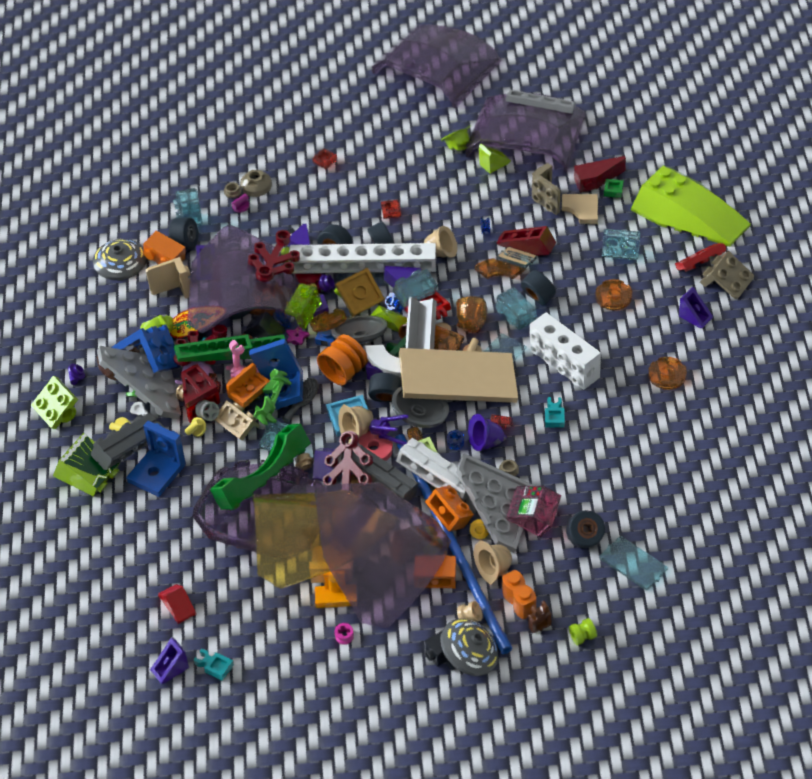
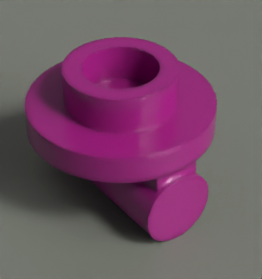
[231,194,250,212]

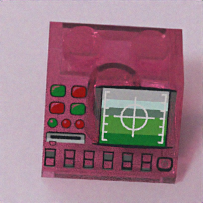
[506,486,561,537]

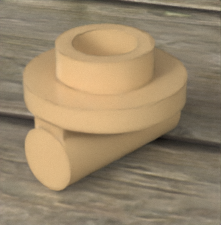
[463,338,482,352]

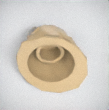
[424,226,457,258]
[338,404,373,443]
[473,540,512,585]

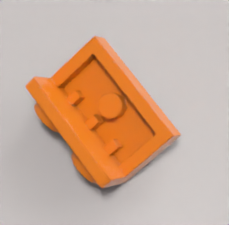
[226,363,270,408]

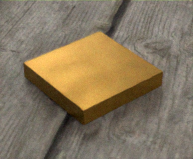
[335,267,385,317]

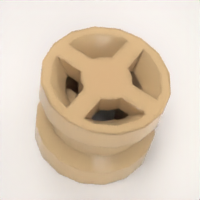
[457,601,482,622]

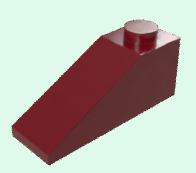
[574,156,626,193]
[496,226,557,256]

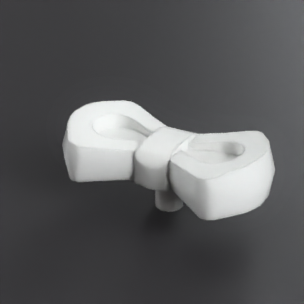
[130,402,148,416]

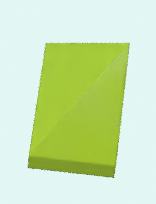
[370,305,407,332]

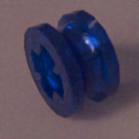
[480,217,490,234]
[447,430,464,450]

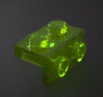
[285,283,321,329]

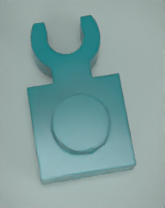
[545,397,565,428]
[194,649,234,681]

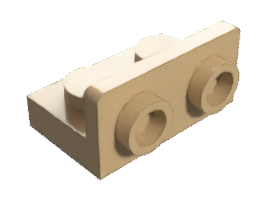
[215,401,261,441]

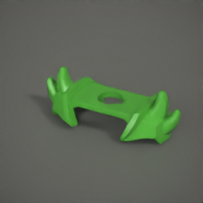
[253,369,292,425]

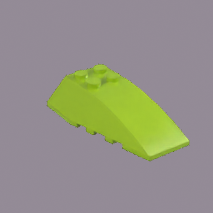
[631,166,751,247]

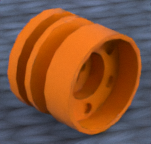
[317,334,368,386]

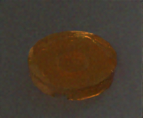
[595,279,632,311]
[310,309,347,332]
[648,357,687,390]

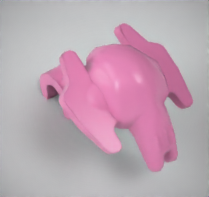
[225,340,260,378]

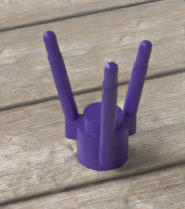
[370,415,409,446]

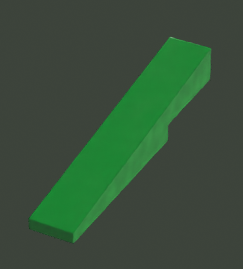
[174,334,286,362]

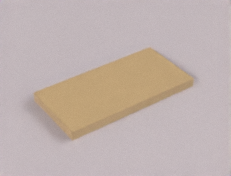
[399,348,518,403]

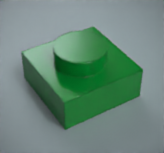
[604,179,624,198]

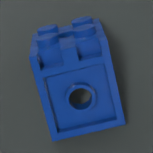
[112,324,182,373]
[249,339,303,410]
[126,421,186,497]

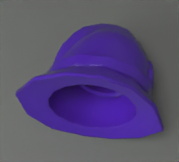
[468,414,507,451]

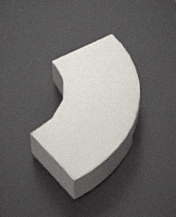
[365,345,401,377]

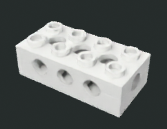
[530,312,601,390]

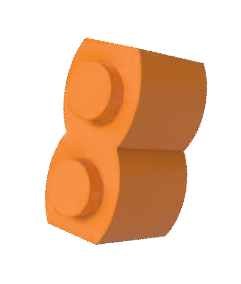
[502,570,536,620]

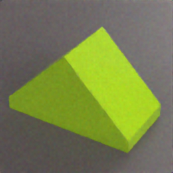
[479,144,511,174]

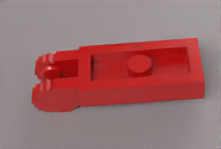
[675,243,726,272]

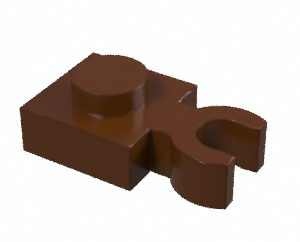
[529,601,551,633]

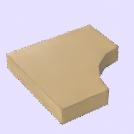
[562,194,598,224]

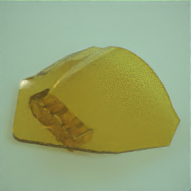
[252,490,396,589]

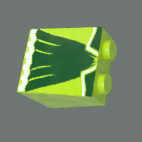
[53,433,120,496]

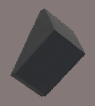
[244,311,285,338]

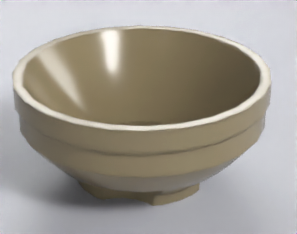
[240,170,272,197]

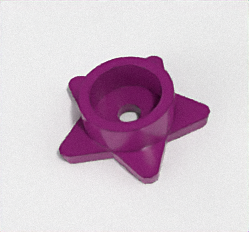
[286,326,310,345]

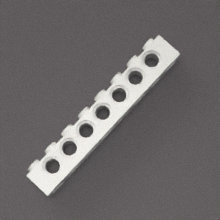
[289,243,436,273]

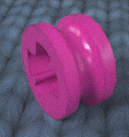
[335,623,354,644]

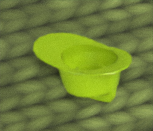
[441,125,472,151]

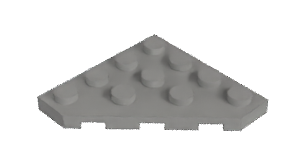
[97,346,181,419]
[456,453,536,553]

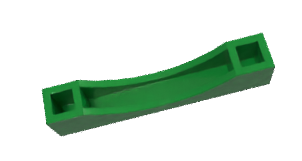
[209,423,311,511]

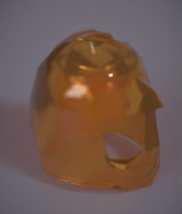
[456,296,488,333]

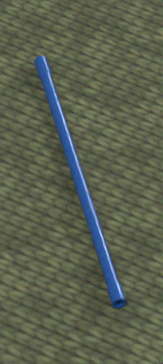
[395,434,512,654]

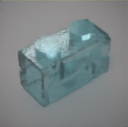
[173,188,203,226]
[393,269,438,308]
[496,287,536,330]

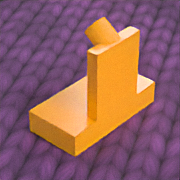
[315,570,357,608]

